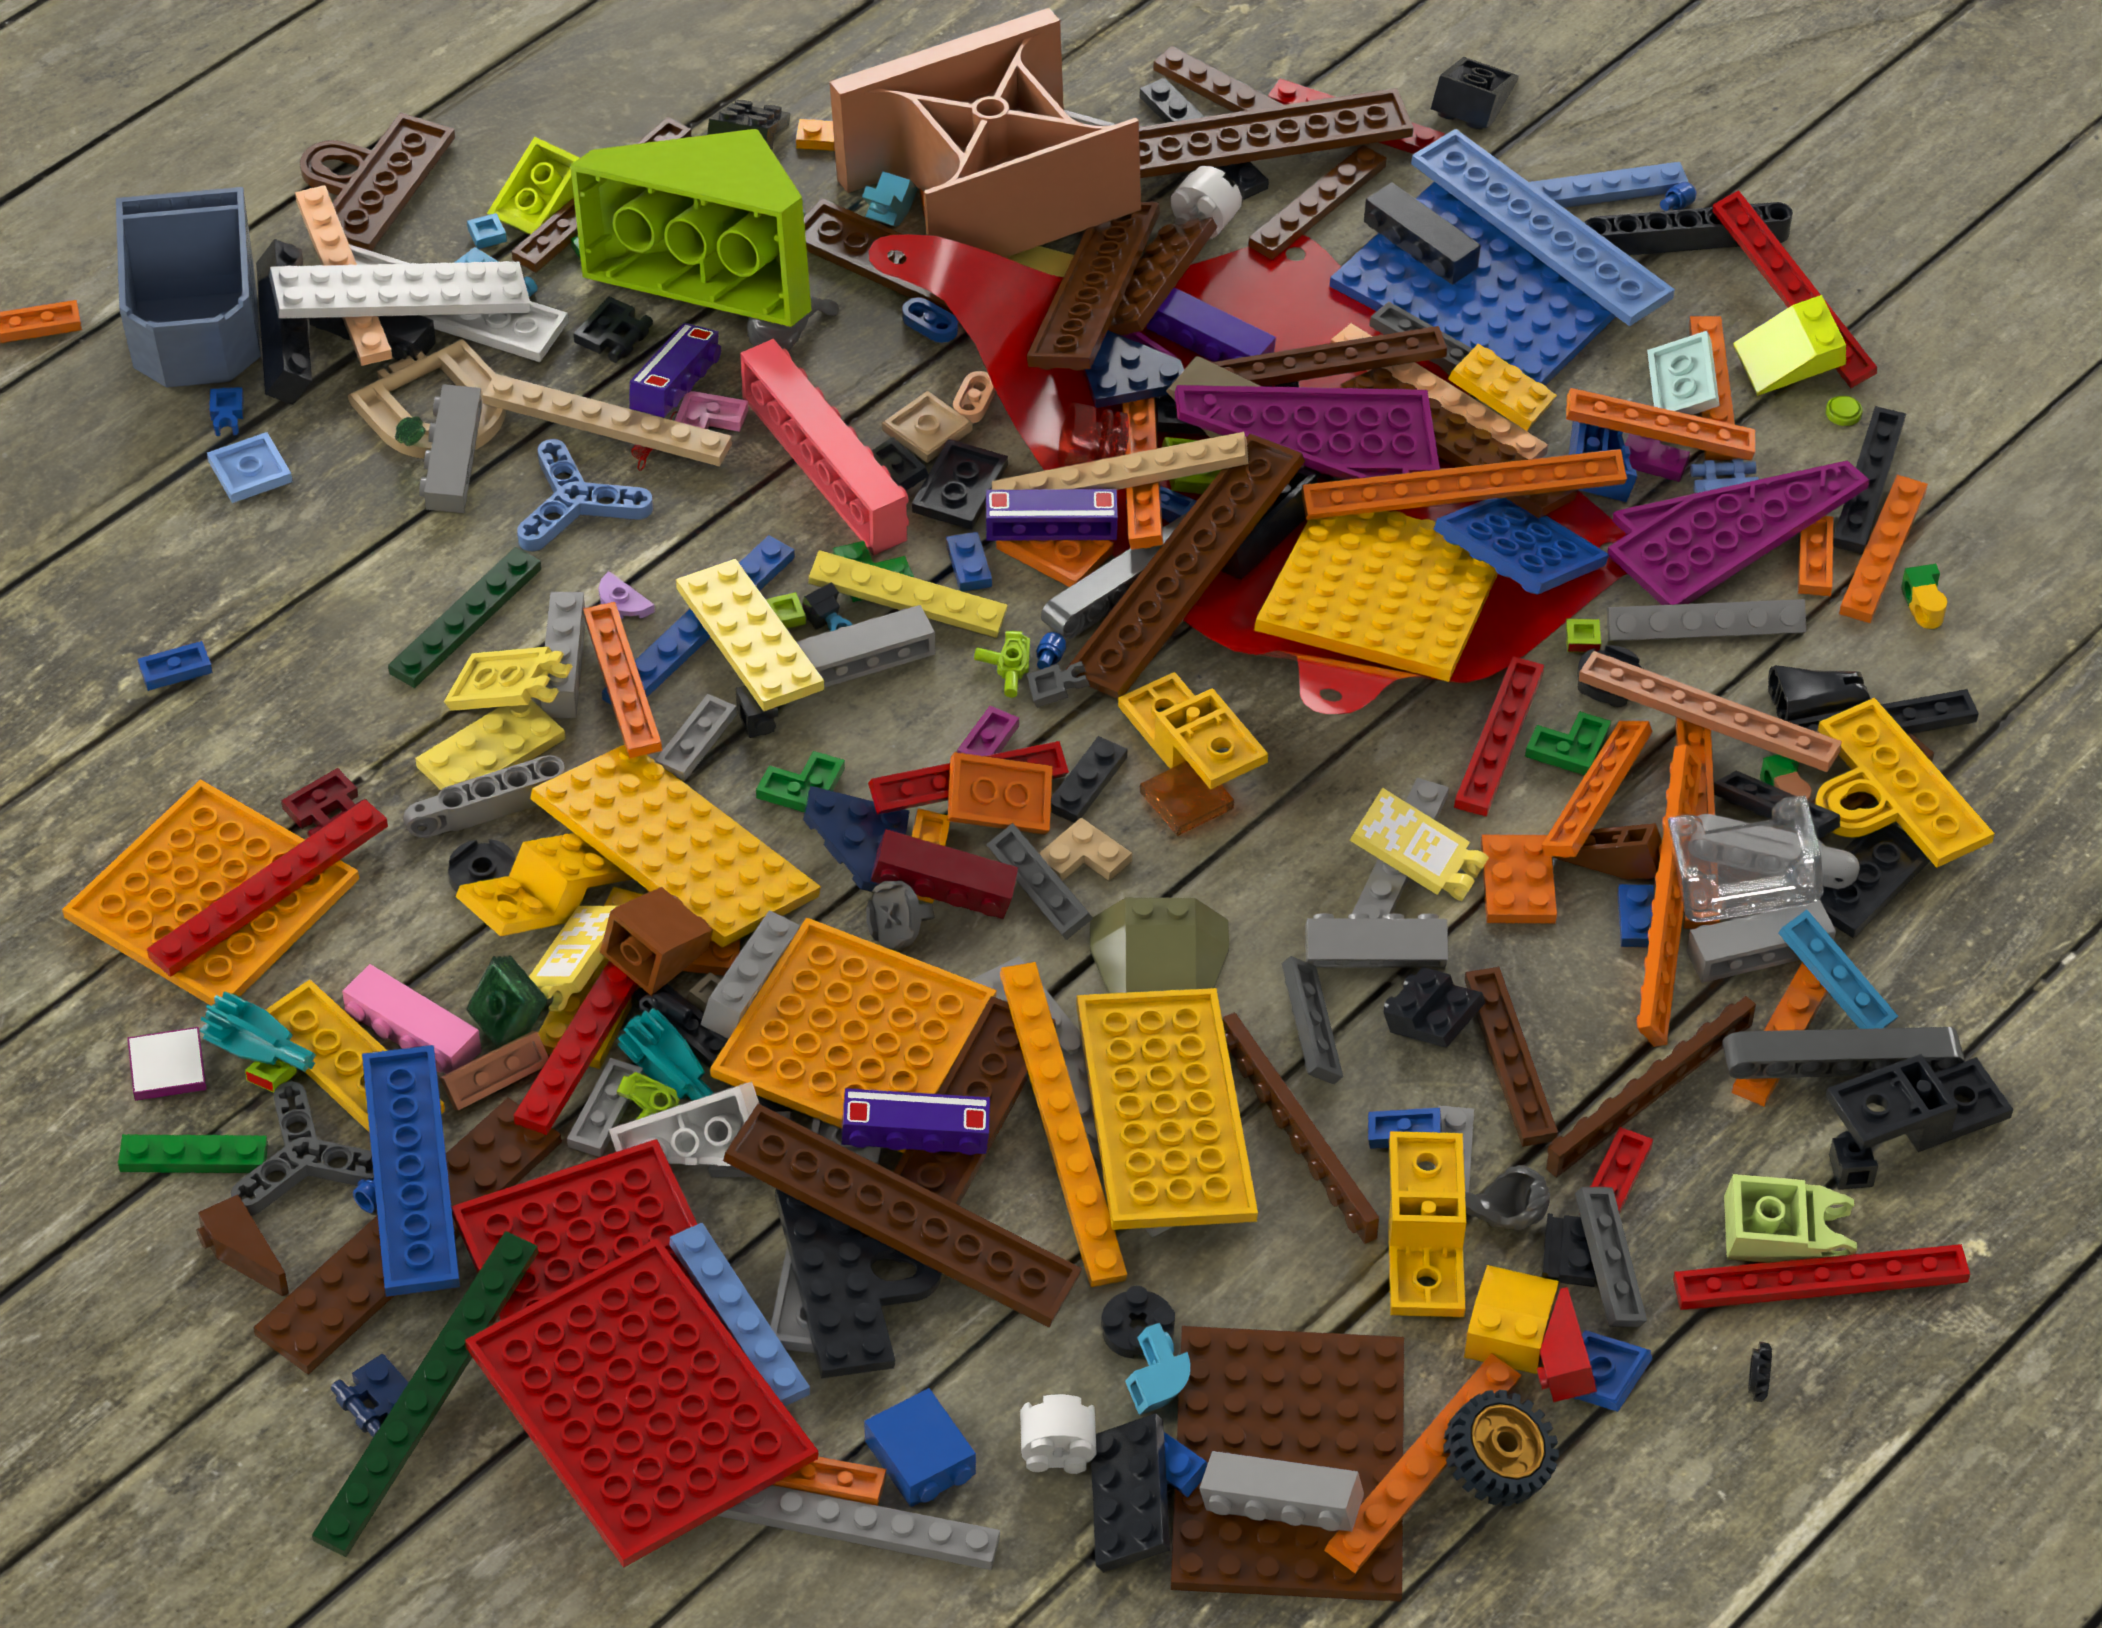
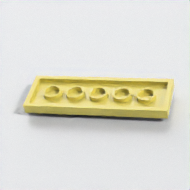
[676,559,824,711]

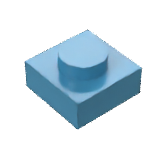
[467,213,507,249]

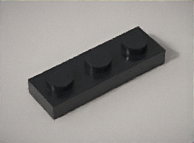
[1051,736,1128,823]

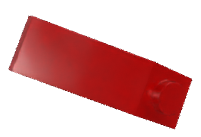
[1536,1287,1597,1403]

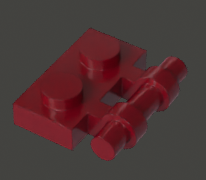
[281,768,368,837]

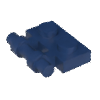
[331,1353,409,1438]

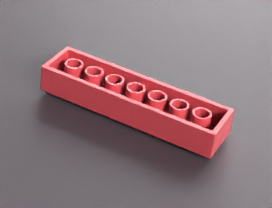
[740,339,909,556]

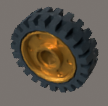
[1443,1390,1559,1506]

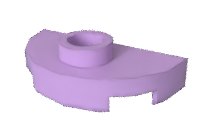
[598,571,655,619]

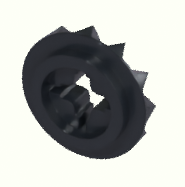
[1748,1342,1772,1402]

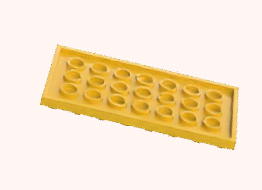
[530,744,821,948]
[1076,988,1258,1230]

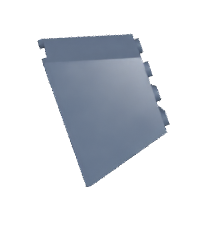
[116,187,261,387]

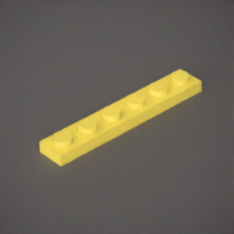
[808,550,1007,638]

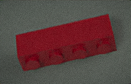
[871,829,1018,919]

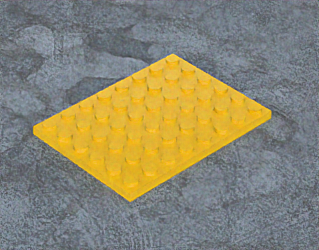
[1254,511,1498,682]

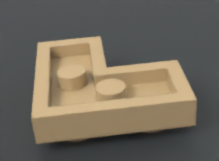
[1039,818,1132,881]

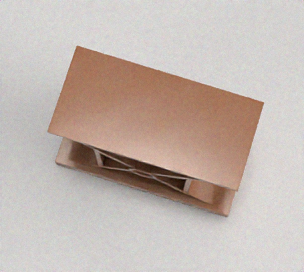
[829,8,1141,258]

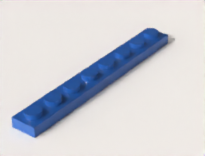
[602,535,795,705]

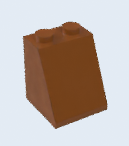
[600,887,713,996]

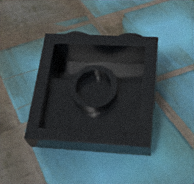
[1383,967,1486,1048]

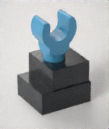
[802,582,853,631]

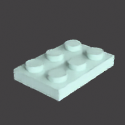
[1647,331,1720,415]

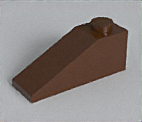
[1553,823,1662,880]
[196,1194,289,1296]

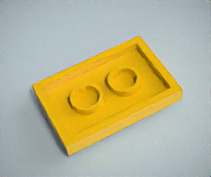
[1448,344,1557,431]

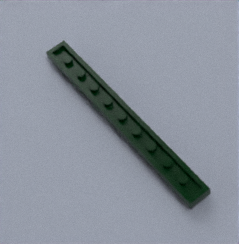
[312,1231,539,1557]

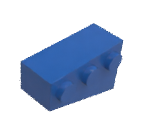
[1569,421,1638,502]

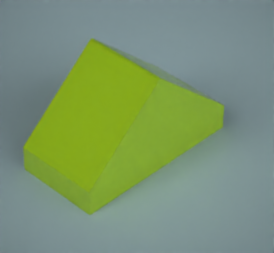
[570,129,812,327]

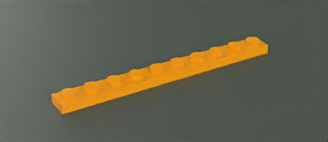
[1000,962,1127,1288]

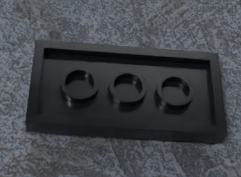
[1797,824,1930,939]
[1091,1413,1170,1573]

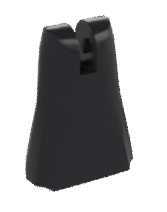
[1768,665,1870,721]

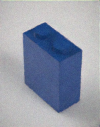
[864,1388,976,1507]

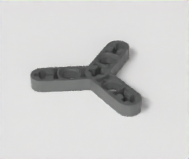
[231,1081,374,1216]

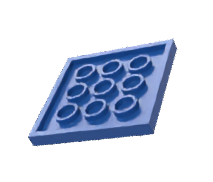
[1433,498,1610,595]

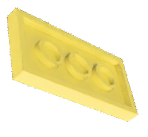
[415,699,565,790]

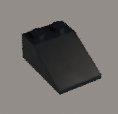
[1430,57,1519,130]

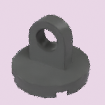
[866,881,935,950]

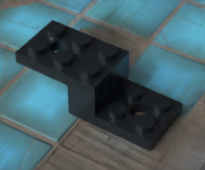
[707,100,790,150]
[1826,1054,2013,1152]

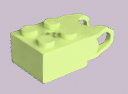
[1724,1174,1857,1263]

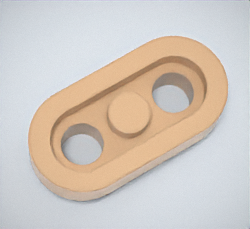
[953,371,995,423]

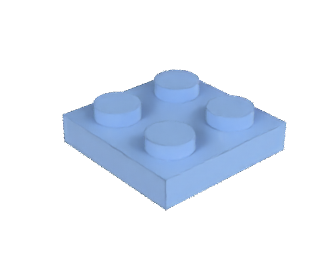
[207,432,293,503]

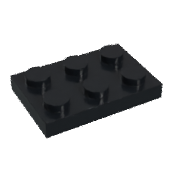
[912,439,1008,530]

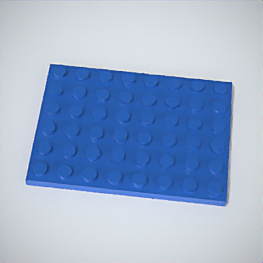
[1330,181,1616,386]

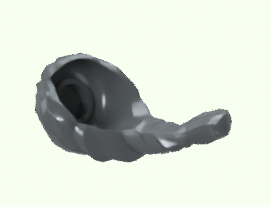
[747,297,839,351]
[1465,1165,1550,1231]

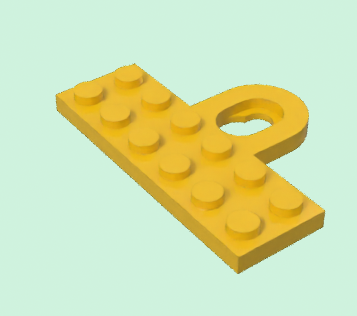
[1815,698,1995,868]

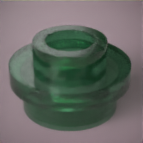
[395,416,426,446]

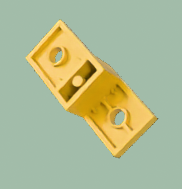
[1118,672,1268,790]
[455,833,633,936]
[1388,1131,1466,1317]

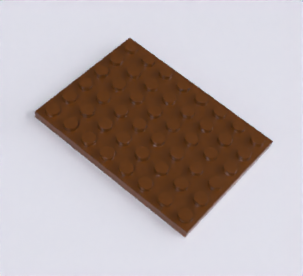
[1171,1326,1404,1602]

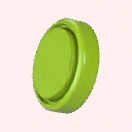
[1825,396,1863,426]

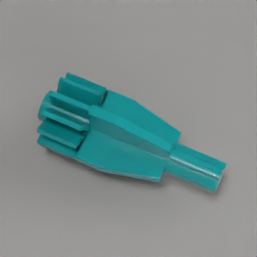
[200,992,316,1072]
[617,1008,715,1101]

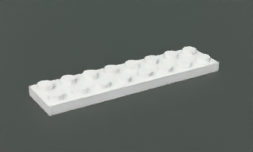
[349,244,568,362]
[269,261,531,318]

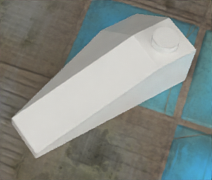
[609,1081,759,1166]

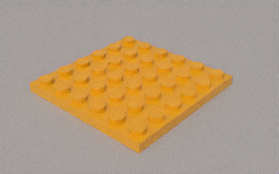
[62,779,359,1006]
[710,917,997,1153]

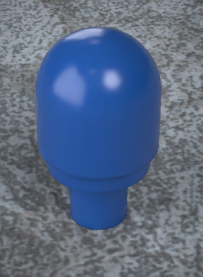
[1660,182,1697,211]
[1036,632,1066,670]

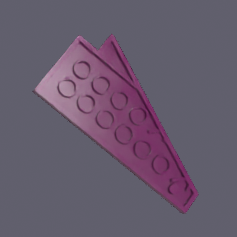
[1174,385,1440,480]
[1608,460,1869,605]

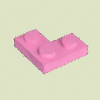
[675,391,749,432]

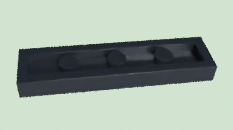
[1714,770,1840,839]

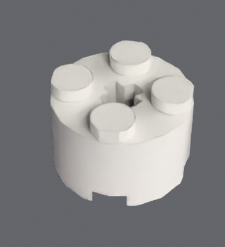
[1171,166,1242,239]
[1020,1394,1096,1474]

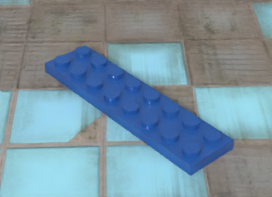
[362,1045,460,1297]

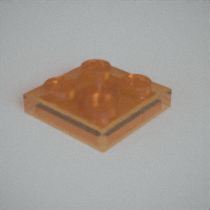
[1140,761,1234,836]

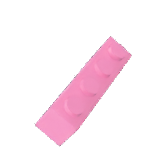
[342,964,481,1074]

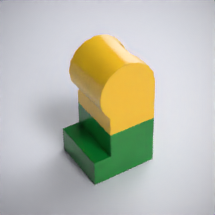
[1901,563,1947,629]

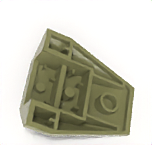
[1090,897,1229,994]

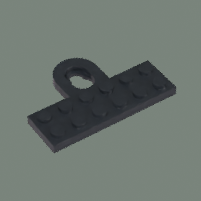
[775,1189,942,1379]

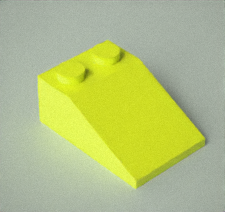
[487,136,580,235]
[1733,295,1846,396]

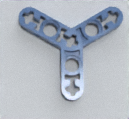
[517,439,653,551]

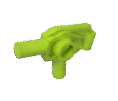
[974,631,1030,698]
[616,1072,681,1120]

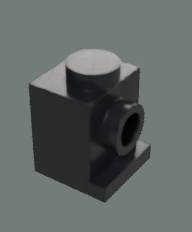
[735,685,778,738]
[1829,1131,1878,1190]

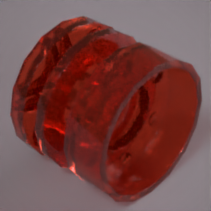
[1058,402,1129,468]

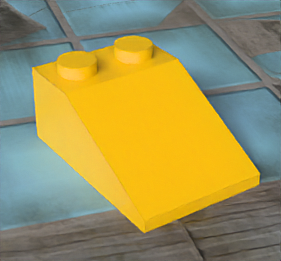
[1464,1265,1559,1374]

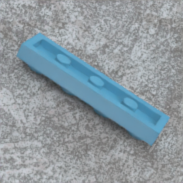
[1778,909,1898,1029]

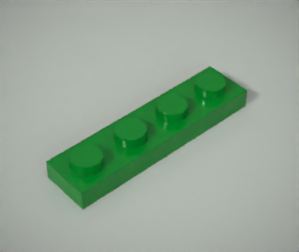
[118,1134,268,1173]

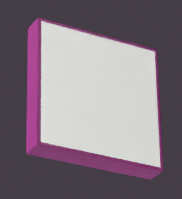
[127,1027,207,1101]

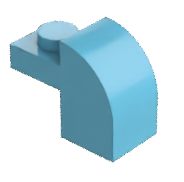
[862,171,918,227]
[1125,1323,1191,1415]

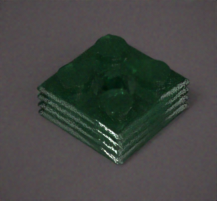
[466,955,547,1048]

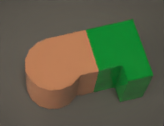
[1760,754,1812,801]

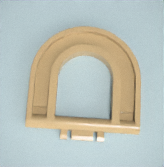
[348,339,506,459]

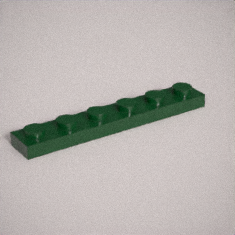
[388,547,541,688]

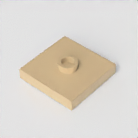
[882,391,973,463]

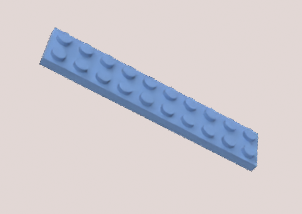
[1411,129,1675,326]

